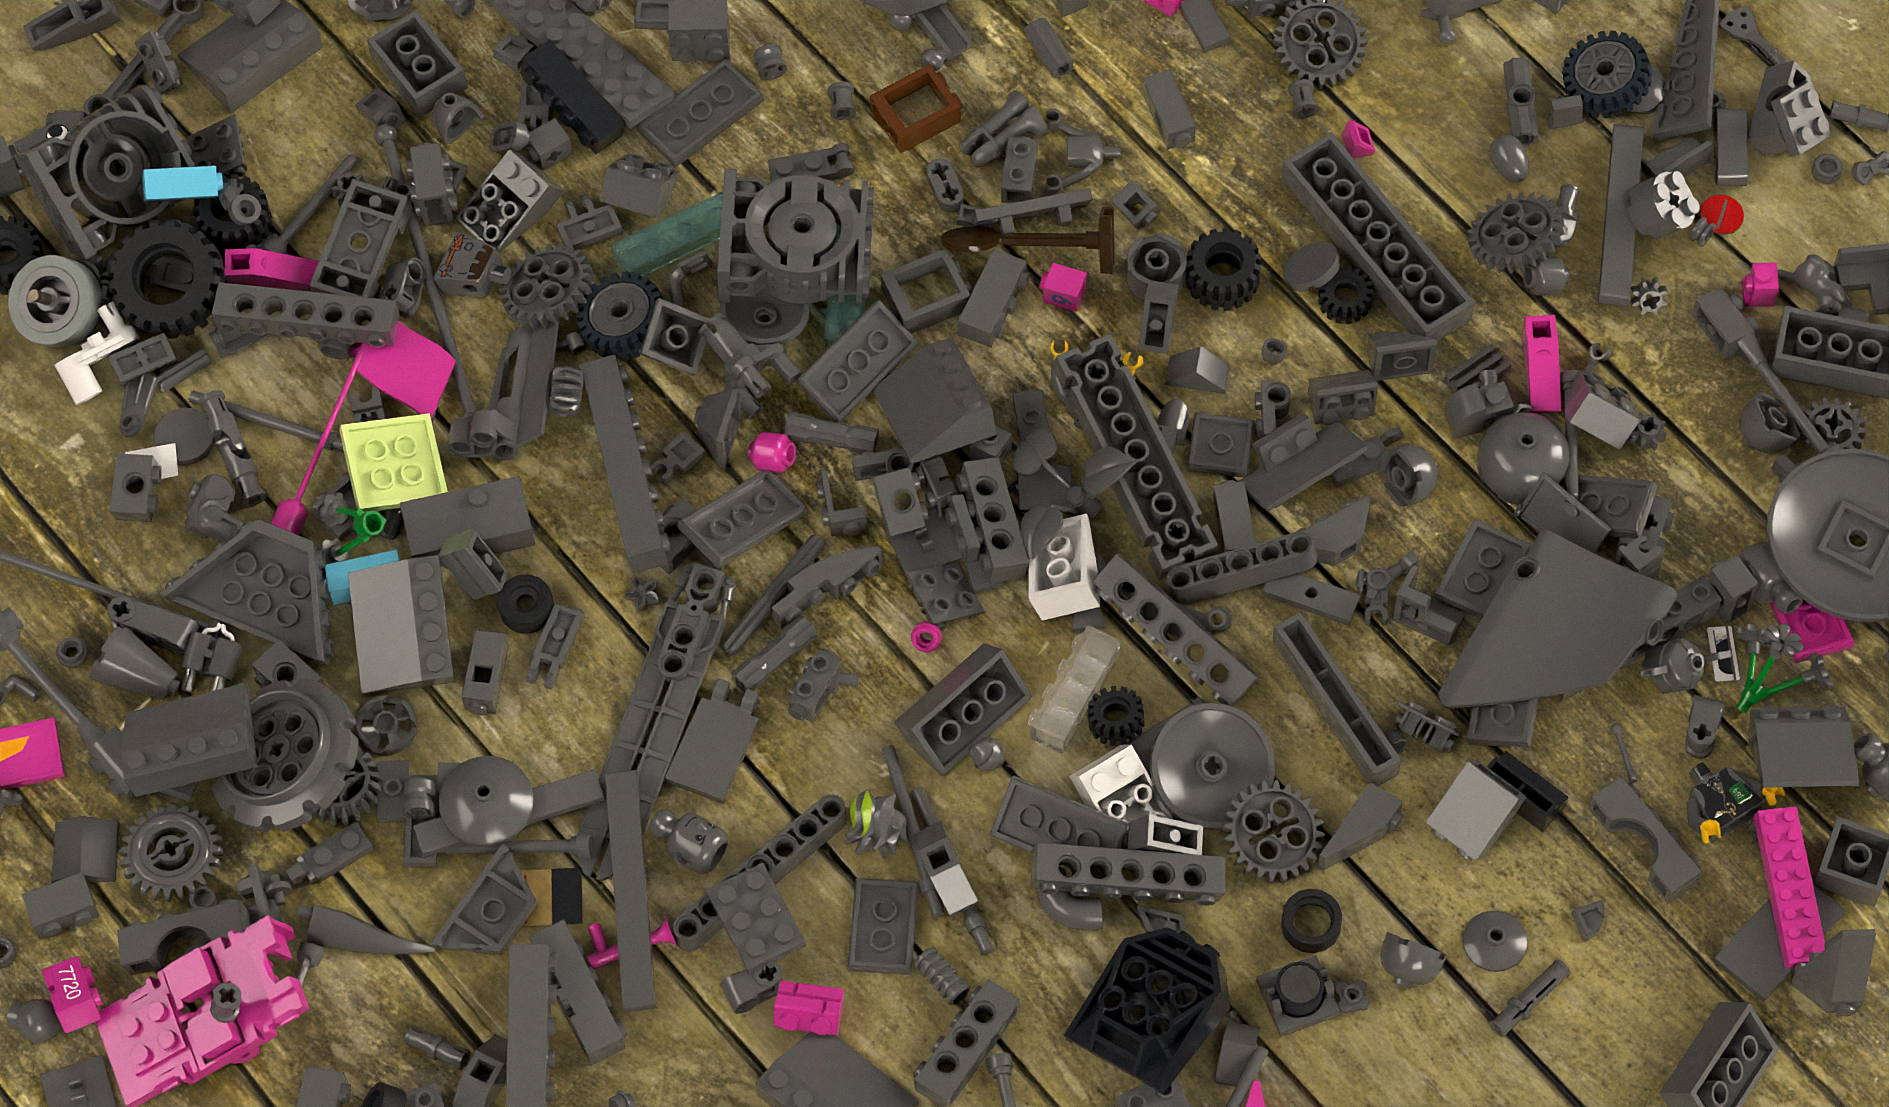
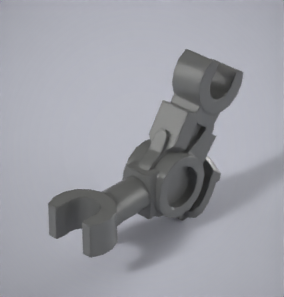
[1356,551,1420,625]

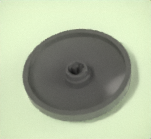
[1149,703,1275,830]

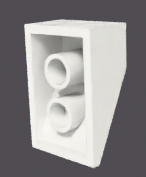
[1029,513,1100,621]

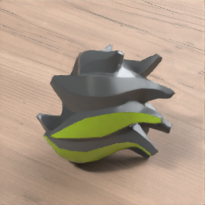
[844,788,908,859]

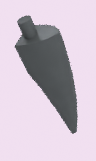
[297,905,436,954]

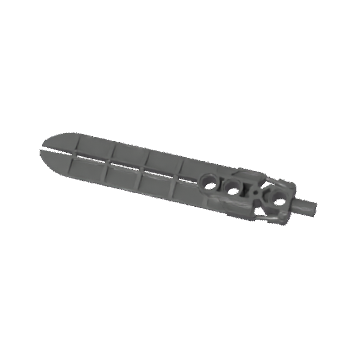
[578,558,736,880]

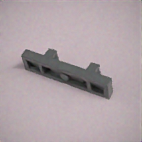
[972,188,1093,235]

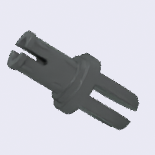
[1554,184,1580,247]

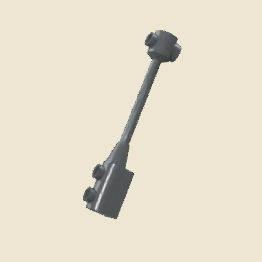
[1692,289,1842,454]
[0,607,139,799]

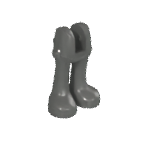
[959,90,1048,167]

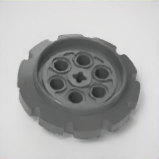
[212,679,358,832]

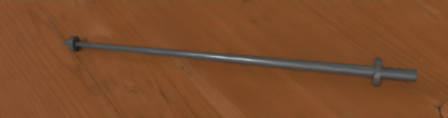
[0,550,231,638]

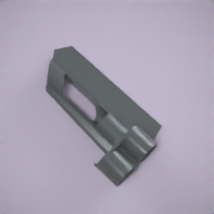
[447,321,559,461]

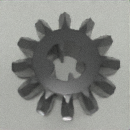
[548,366,583,417]

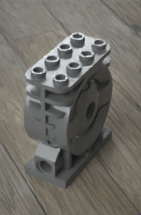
[13,85,200,259]
[717,169,874,304]

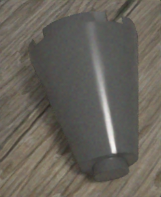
[89,625,181,701]

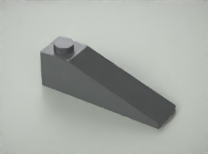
[1790,929,1876,1017]

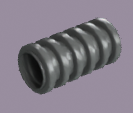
[914,947,971,1005]

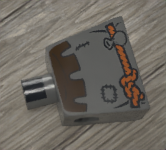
[434,231,511,297]

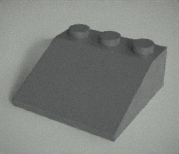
[1748,705,1859,787]

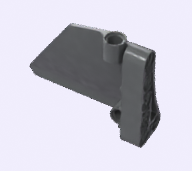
[1438,529,1678,708]

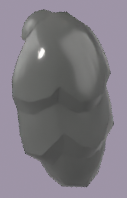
[348,0,413,21]

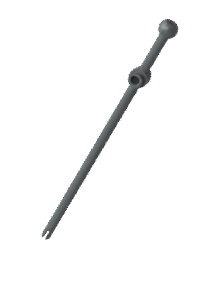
[374,124,476,414]

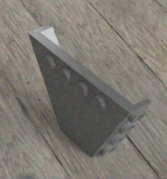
[159,519,334,667]

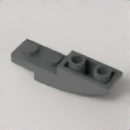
[771,546,883,629]

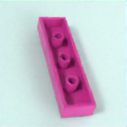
[1753,806,1825,969]

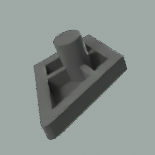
[1137,905,1186,933]

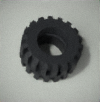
[193,174,272,255]
[1186,228,1261,311]

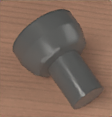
[444,0,475,18]

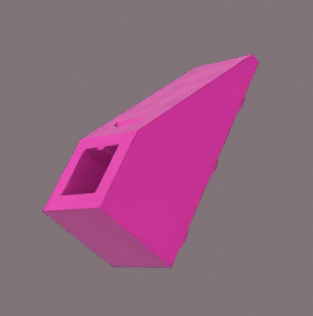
[224,248,319,290]
[1522,315,1561,413]

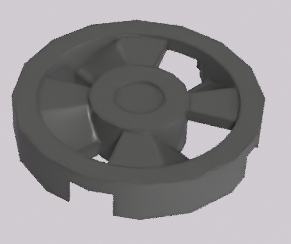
[354,695,418,755]

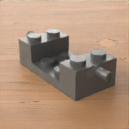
[309,176,413,319]

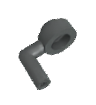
[0,674,41,707]

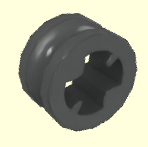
[1689,217,1716,247]

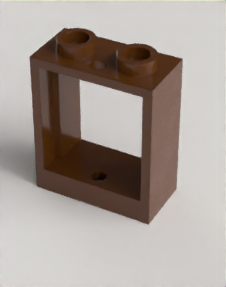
[870,64,963,154]

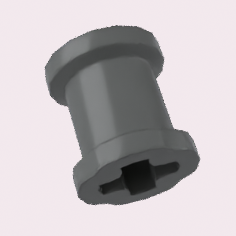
[1288,79,1319,118]
[828,82,856,120]
[210,983,241,1023]

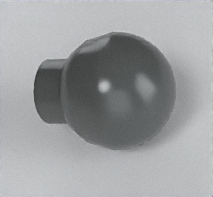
[7,999,61,1043]

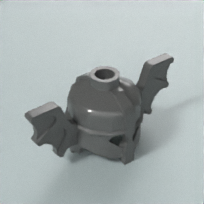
[1639,638,1732,694]

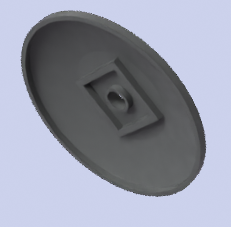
[1767,449,1889,622]

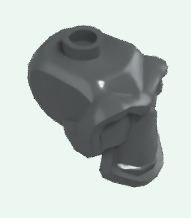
[185,474,242,543]

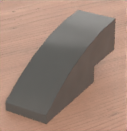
[23,0,121,51]

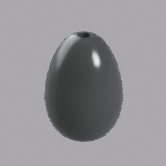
[1489,134,1529,183]

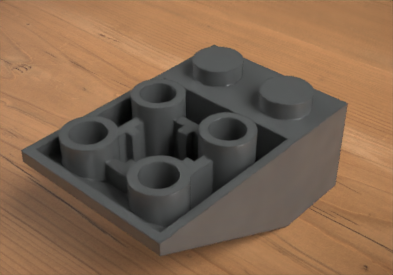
[456,149,564,253]

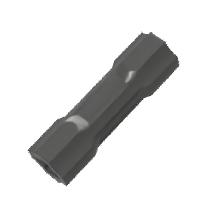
[784,412,879,454]
[731,615,818,694]

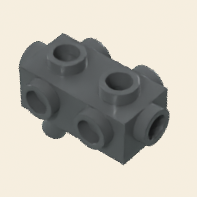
[788,649,859,723]

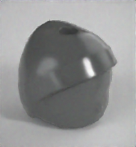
[969,737,1005,771]

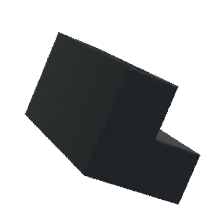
[1487,751,1569,832]

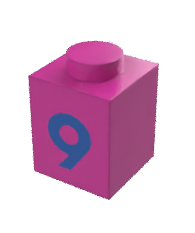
[1039,263,1087,312]

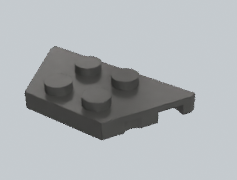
[431,843,538,955]

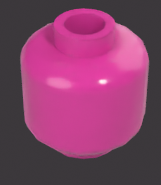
[748,432,796,473]

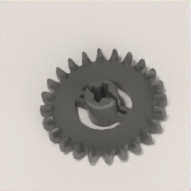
[119,803,224,902]

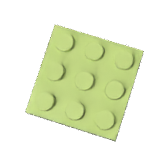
[339,413,448,512]

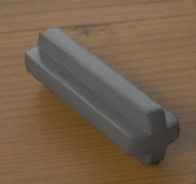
[156,349,211,392]

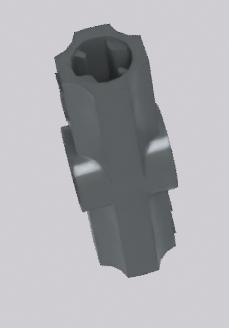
[1503,57,1538,146]

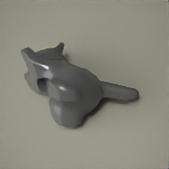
[1777,255,1853,314]

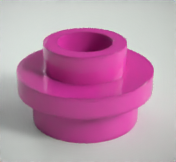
[911,622,942,652]

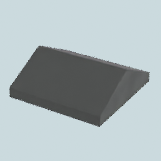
[52,816,119,883]

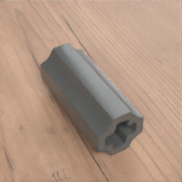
[1025,18,1074,78]

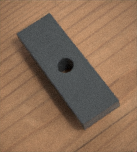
[1262,573,1360,625]

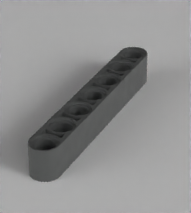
[1598,124,1644,307]
[673,794,847,952]

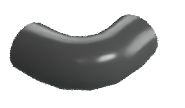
[1036,867,1103,930]

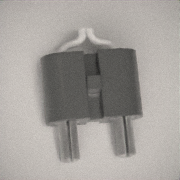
[181,623,243,692]

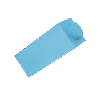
[142,166,223,201]
[323,550,400,605]

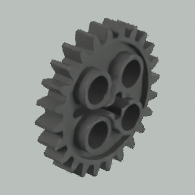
[1272,0,1368,89]
[1468,192,1565,273]
[499,243,595,328]
[1221,780,1325,883]

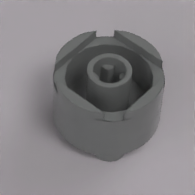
[1628,171,1700,240]
[1126,233,1187,300]

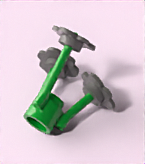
[320,492,386,564]

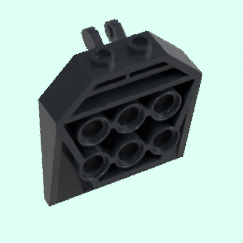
[1064,927,1231,1095]

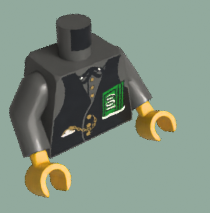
[1686,762,1785,844]

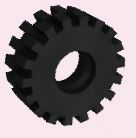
[0,216,45,295]

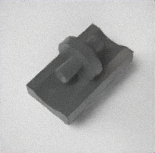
[237,864,292,925]

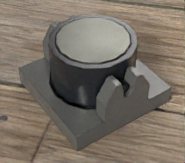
[1256,955,1340,1037]

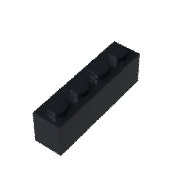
[520,40,626,154]

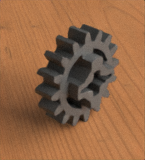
[1799,397,1866,456]

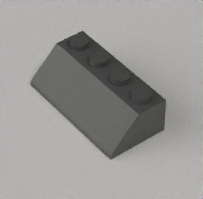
[894,643,1033,776]
[1660,1002,1779,1107]

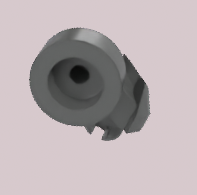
[218,179,261,226]

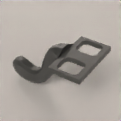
[668,250,713,308]

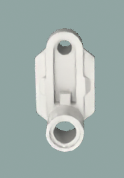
[54,301,140,405]

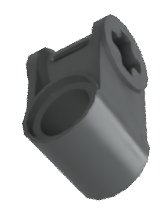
[380,258,426,318]
[1685,695,1725,759]
[720,962,783,1014]

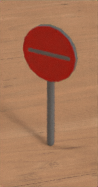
[1699,195,1744,235]

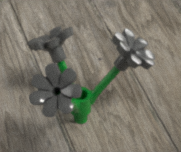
[1736,623,1834,713]

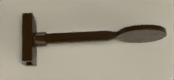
[941,207,1115,274]

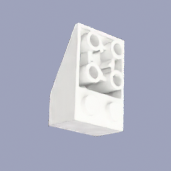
[1069,745,1173,849]

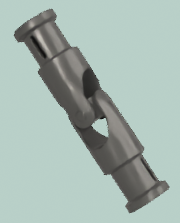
[198,390,267,507]

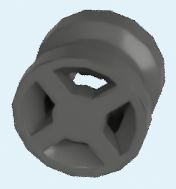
[753,44,787,80]

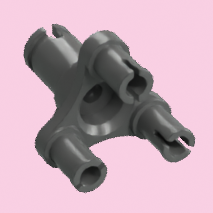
[699,313,802,420]

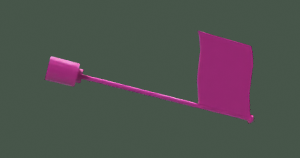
[271,321,456,535]

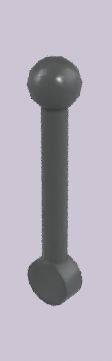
[1610,723,1637,783]

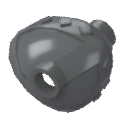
[432,93,486,144]

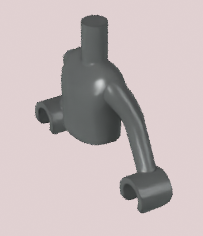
[1046,109,1121,196]

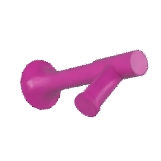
[587,915,678,969]

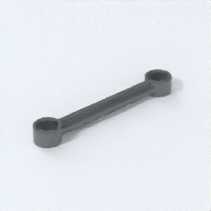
[84,0,204,124]

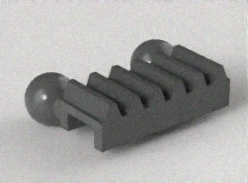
[889,4,972,71]

